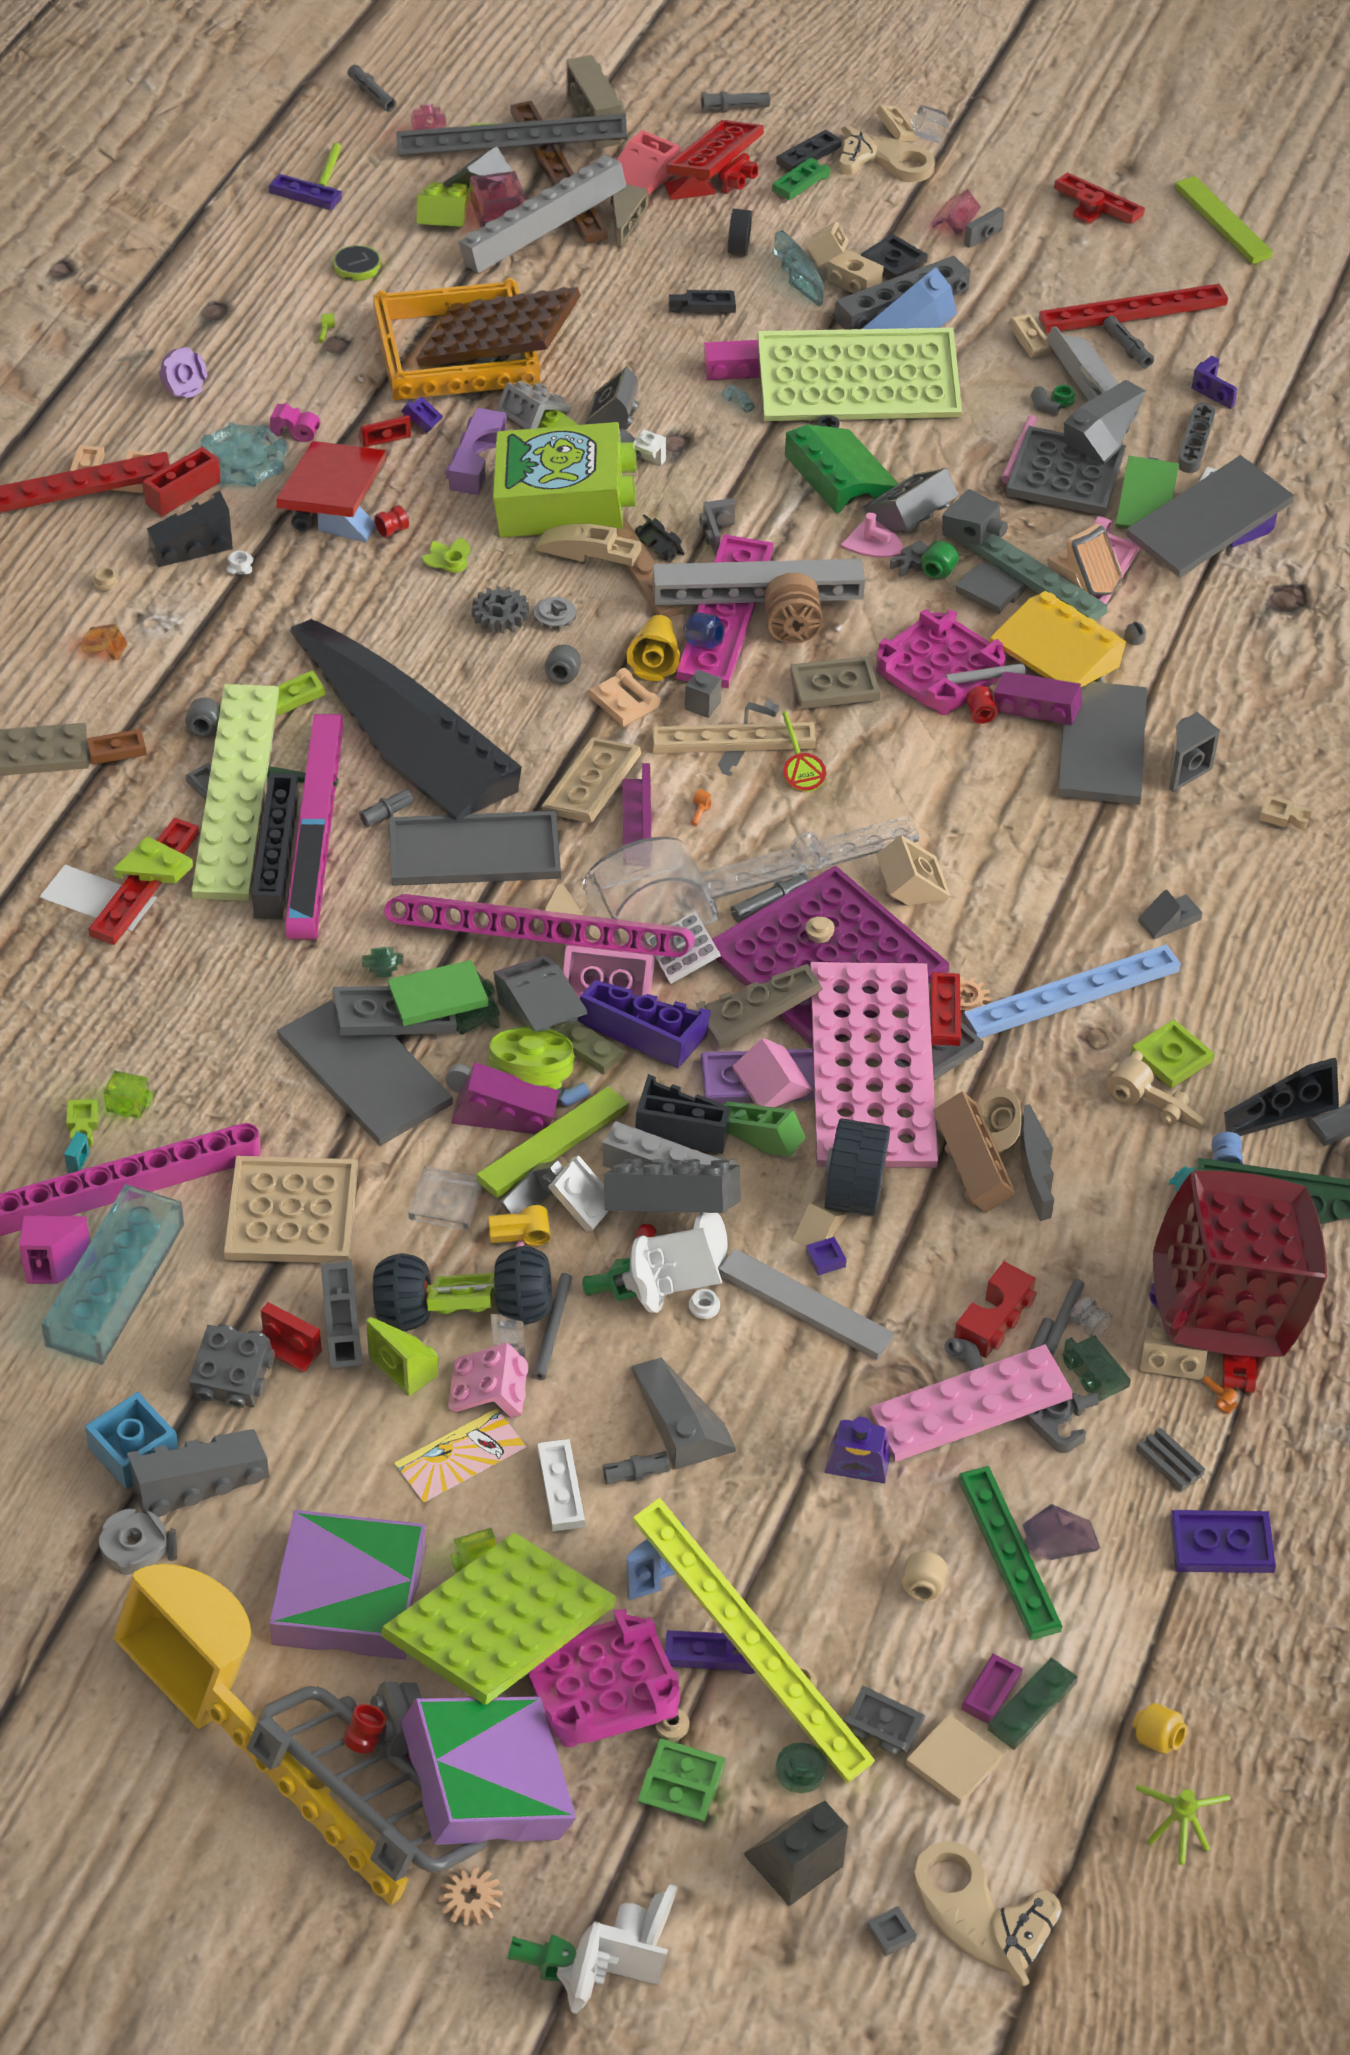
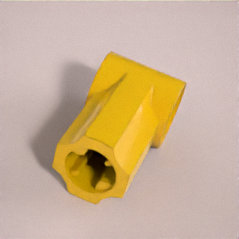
[488,1205,551,1246]

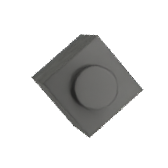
[685,670,722,718]

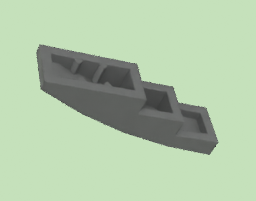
[1020,1104,1055,1221]

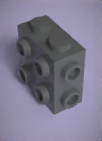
[189,1324,275,1408]

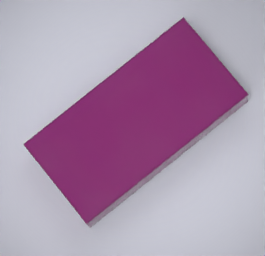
[961,1654,1023,1725]

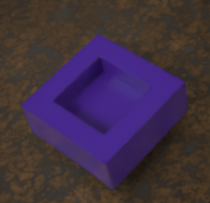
[806,1237,847,1276]

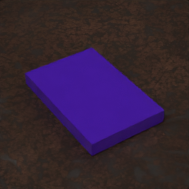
[1170,1510,1276,1573]

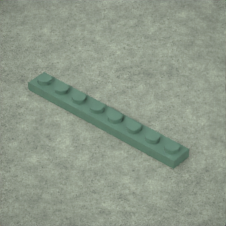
[953,534,1107,620]

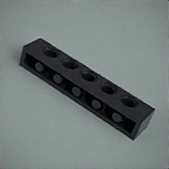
[252,773,299,920]

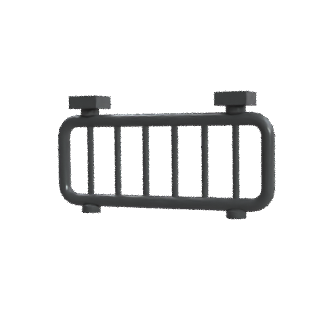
[246,1686,488,1882]

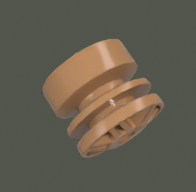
[764,572,823,644]

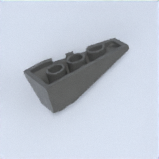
[1064,380,1146,465]
[632,1357,736,1469]

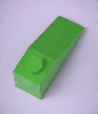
[724,1101,806,1157]

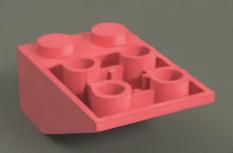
[617,130,680,196]

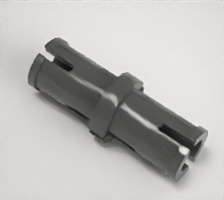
[602,1451,670,1485]

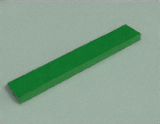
[958,1466,1062,1641]

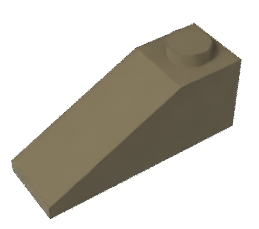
[610,184,648,248]

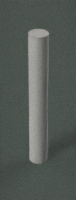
[945,663,1025,684]

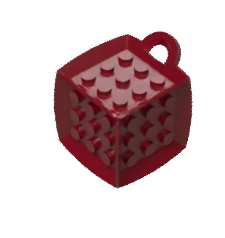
[1153,1171,1327,1357]

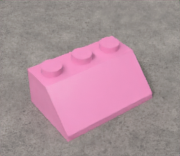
[563,945,655,999]

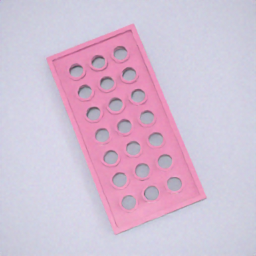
[810,962,938,1168]

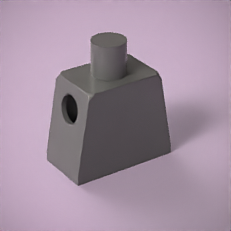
[942,489,1008,544]

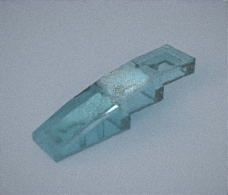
[774,230,824,307]

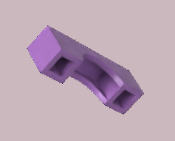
[446,408,506,495]

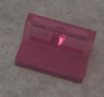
[930,189,981,236]

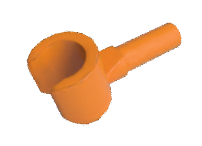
[691,789,711,826]
[1202,1376,1237,1414]

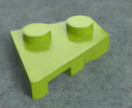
[113,836,193,884]

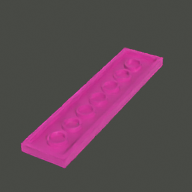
[676,534,774,689]

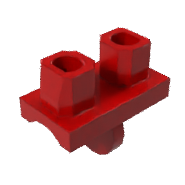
[717,153,759,194]

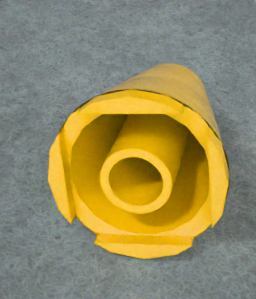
[627,615,680,681]

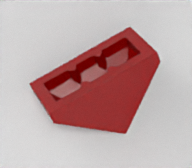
[665,176,715,200]

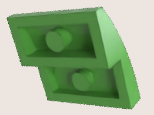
[638,1738,726,1822]

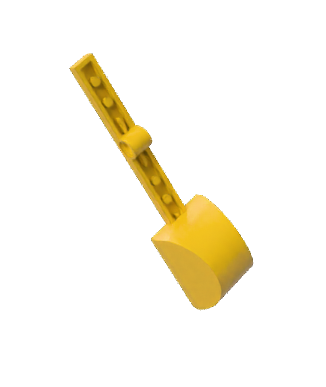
[113,1564,409,1906]

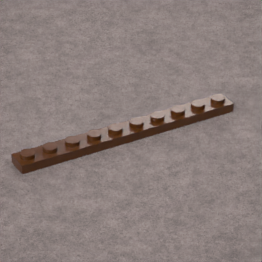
[510,101,608,244]

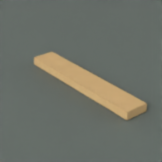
[652,722,816,754]

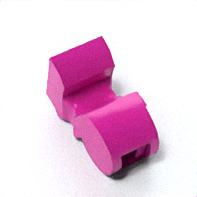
[270,403,321,442]

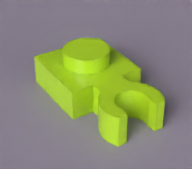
[66,1099,99,1146]

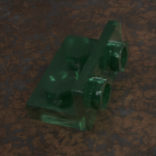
[1062,1335,1131,1402]

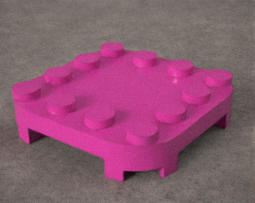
[876,609,1006,715]
[527,1609,680,1747]

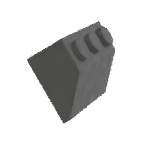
[863,468,958,533]

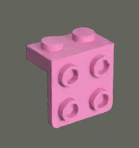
[448,1343,528,1418]

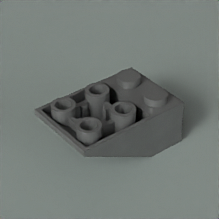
[493,955,587,1032]

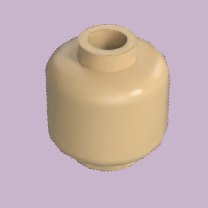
[902,1551,947,1602]

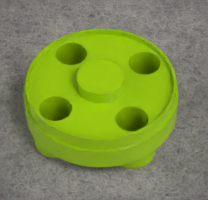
[488,1027,574,1090]

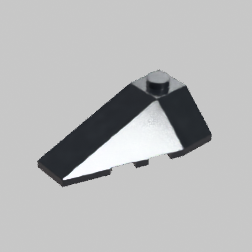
[1224,1057,1339,1136]

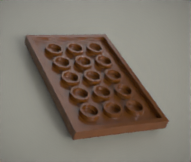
[415,287,581,367]

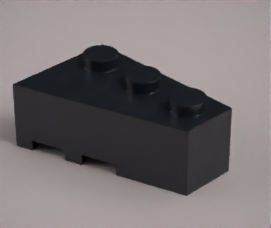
[147,491,233,567]
[635,1074,731,1154]

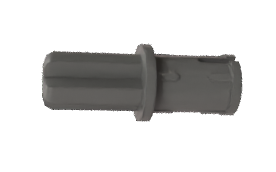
[359,789,413,828]

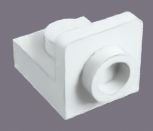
[634,429,666,466]

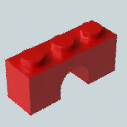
[954,1261,1037,1359]

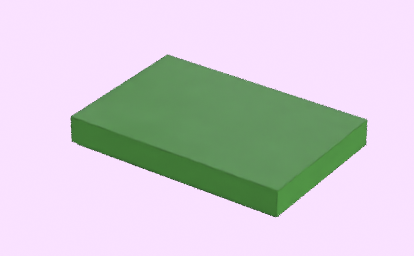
[1116,456,1179,529]
[387,960,488,1026]

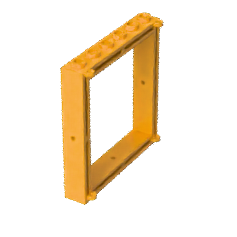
[373,278,540,400]

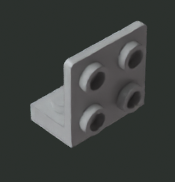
[496,381,571,429]

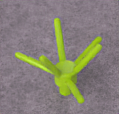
[1136,1785,1230,1865]

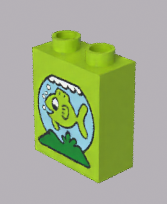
[493,422,637,538]

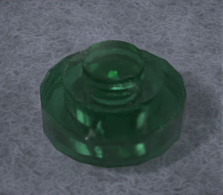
[361,947,404,977]
[775,1742,827,1794]

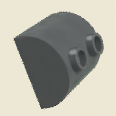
[585,366,639,430]

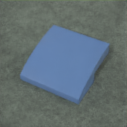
[626,1522,685,1600]

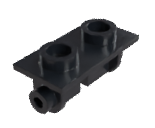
[635,514,685,561]

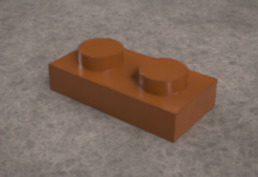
[87,729,147,765]

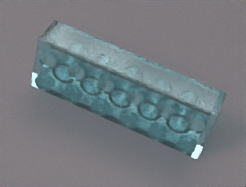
[41,1184,184,1365]

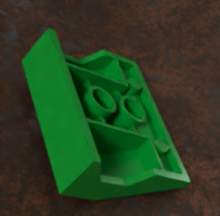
[785,424,899,514]

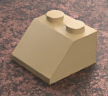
[876,835,951,906]

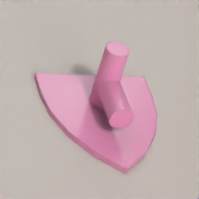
[840,513,904,558]

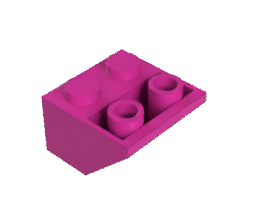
[19,1215,93,1284]

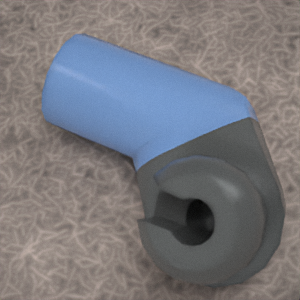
[556,1082,590,1106]

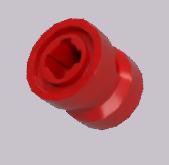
[374,505,409,538]
[966,686,998,724]
[343,1704,387,1754]

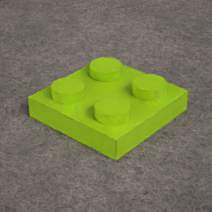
[1130,1019,1215,1089]

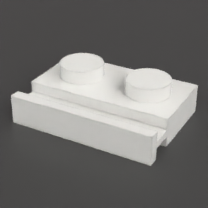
[548,1156,608,1232]

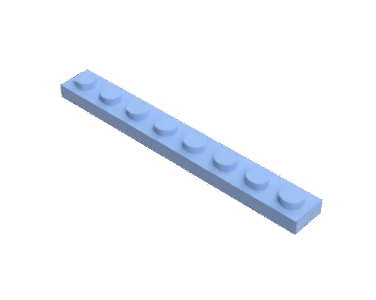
[963,944,1181,1038]

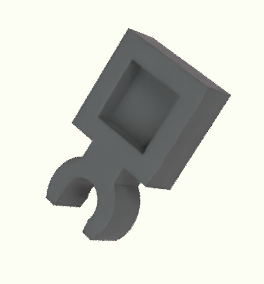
[890,540,928,577]

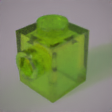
[103,1070,153,1119]

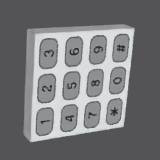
[646,911,721,984]

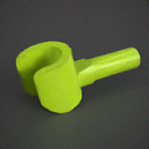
[318,313,335,343]

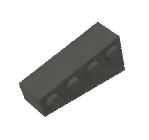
[127,1429,269,1517]

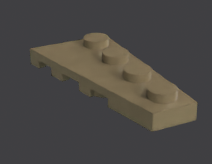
[696,964,823,1048]

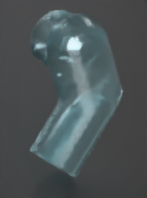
[721,384,755,412]

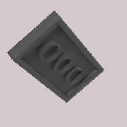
[332,986,457,1036]

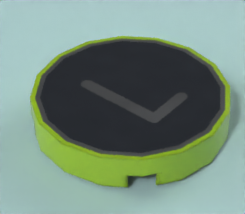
[333,245,381,281]

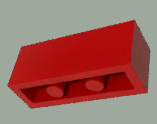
[143,446,221,516]

